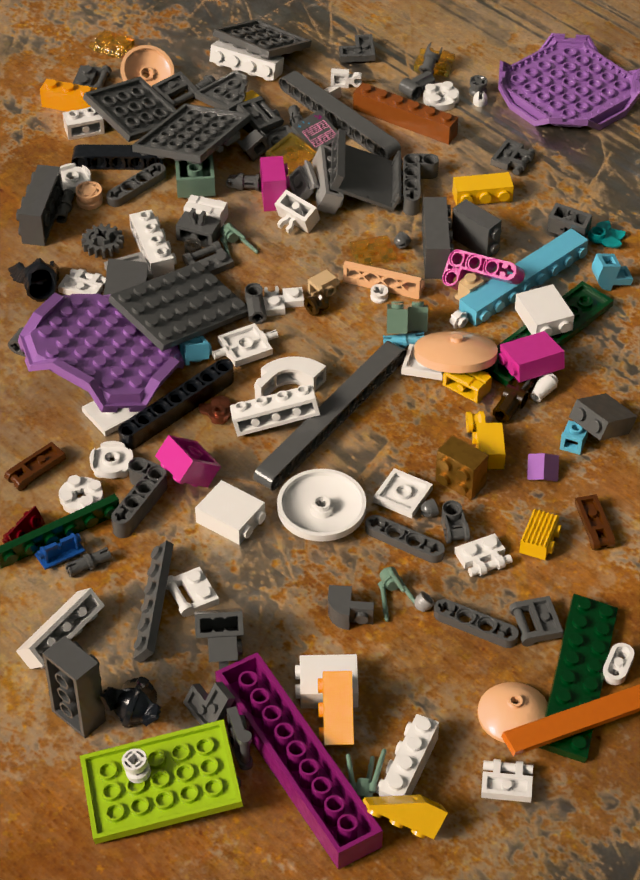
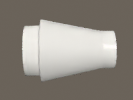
[530,373,558,402]

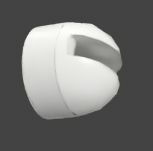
[473,91,488,107]

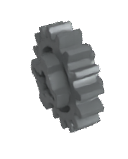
[81,224,124,258]

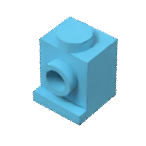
[179,336,212,365]
[560,420,588,455]

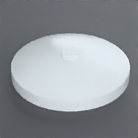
[277,469,366,542]

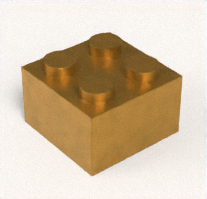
[435,435,489,500]

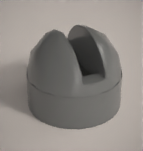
[394,232,411,249]
[421,499,439,518]

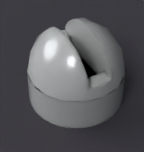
[414,591,435,612]

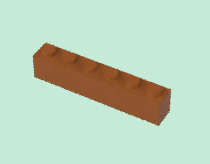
[353,82,459,145]

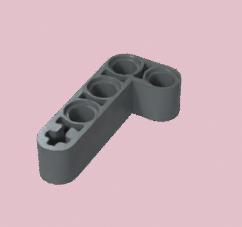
[403,153,439,216]
[111,457,168,538]

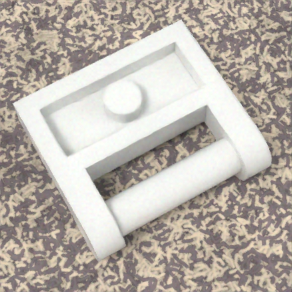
[166,567,219,617]

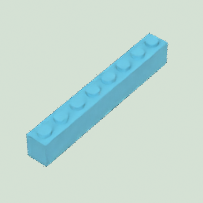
[459,228,588,326]

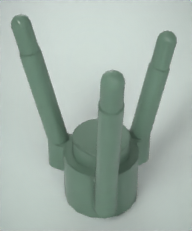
[220,223,259,257]
[378,567,415,622]
[346,749,386,803]

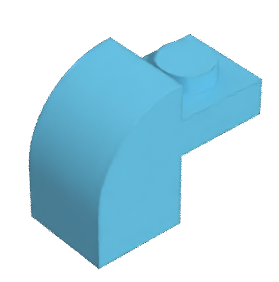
[592,253,634,291]

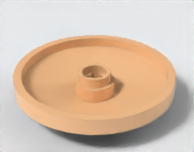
[414,331,498,373]

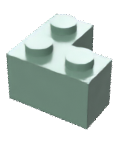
[386,301,428,334]

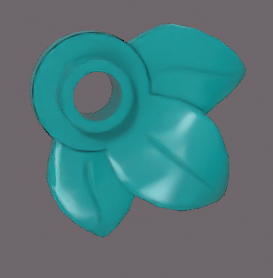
[588,221,626,248]

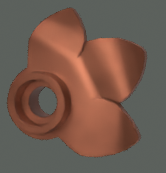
[198,395,234,424]

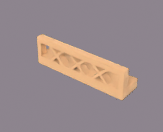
[343,261,425,299]

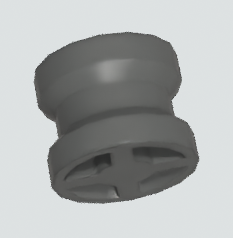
[469,75,488,97]

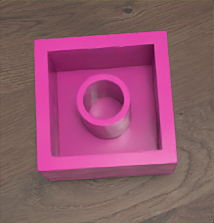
[260,156,290,211]
[155,435,221,488]

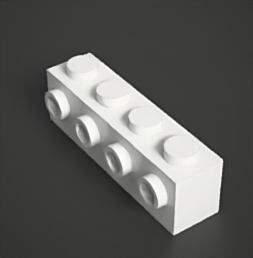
[209,40,284,81]
[129,209,177,278]
[230,384,320,437]
[16,588,105,669]
[376,714,439,797]

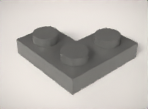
[339,34,376,63]
[183,682,235,725]

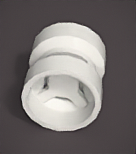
[122,748,151,783]

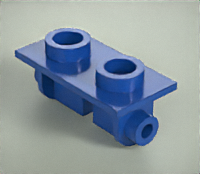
[35,533,86,570]

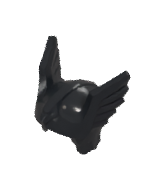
[8,258,60,302]
[100,677,161,728]

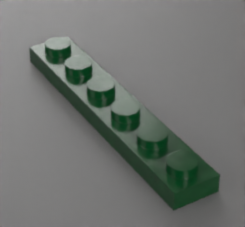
[0,494,119,569]

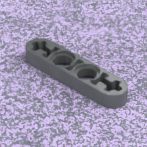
[106,163,166,207]
[365,515,445,563]
[434,599,519,648]

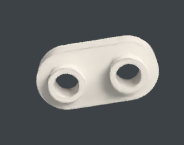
[603,643,635,685]

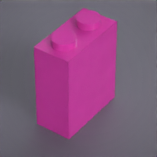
[498,331,565,382]

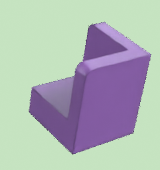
[527,453,559,481]

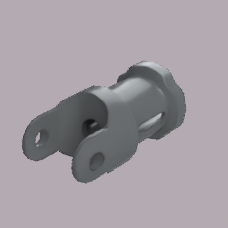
[418,42,443,75]
[226,173,261,191]

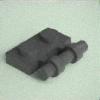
[490,139,535,175]

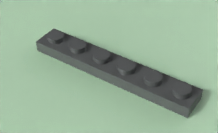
[133,540,174,663]

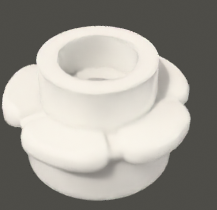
[449,310,468,329]

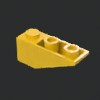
[363,794,448,840]

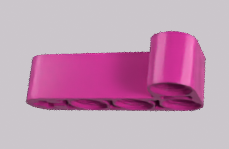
[442,250,525,290]

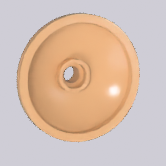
[120,45,174,87]
[478,682,548,743]

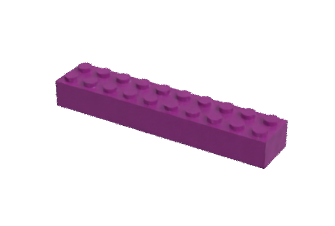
[215,652,383,870]

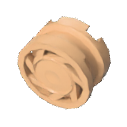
[75,181,103,210]

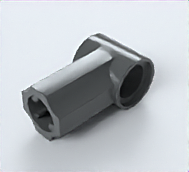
[399,71,435,100]
[245,283,267,324]

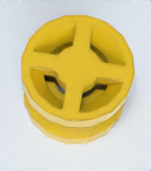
[465,411,486,433]

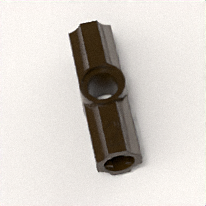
[493,377,537,423]

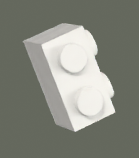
[62,107,105,140]

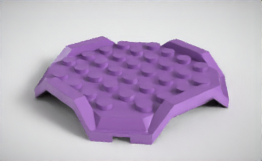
[498,33,640,130]
[18,293,185,412]

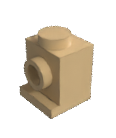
[308,269,340,298]
[455,273,484,301]

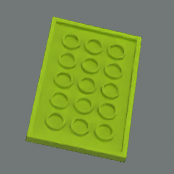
[80,719,244,844]

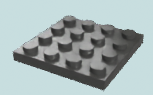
[213,19,311,59]
[83,77,176,142]

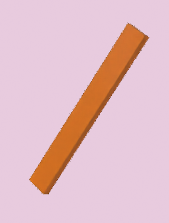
[501,684,640,757]

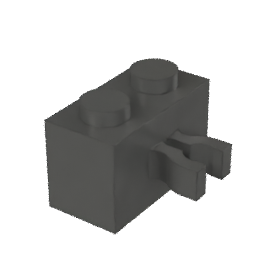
[176,208,221,247]
[208,636,242,670]

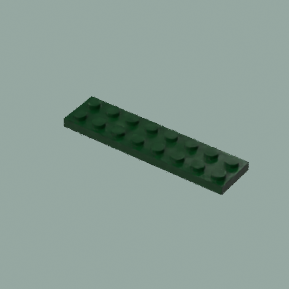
[481,281,614,386]
[539,593,618,763]

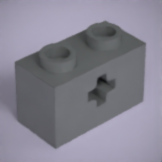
[547,203,592,238]

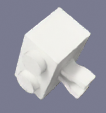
[275,190,320,234]

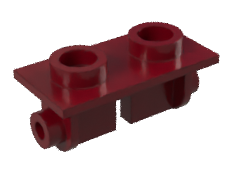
[2,506,45,544]

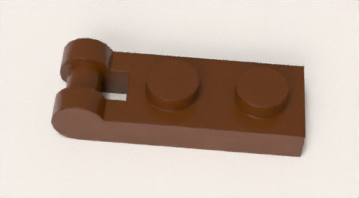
[4,442,66,491]
[575,494,615,550]

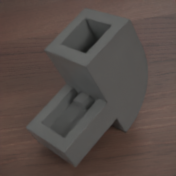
[328,585,374,630]

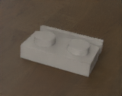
[289,160,320,200]

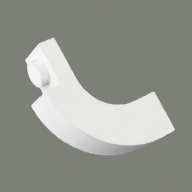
[254,356,326,399]

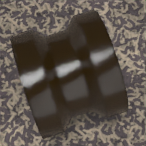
[304,291,329,316]

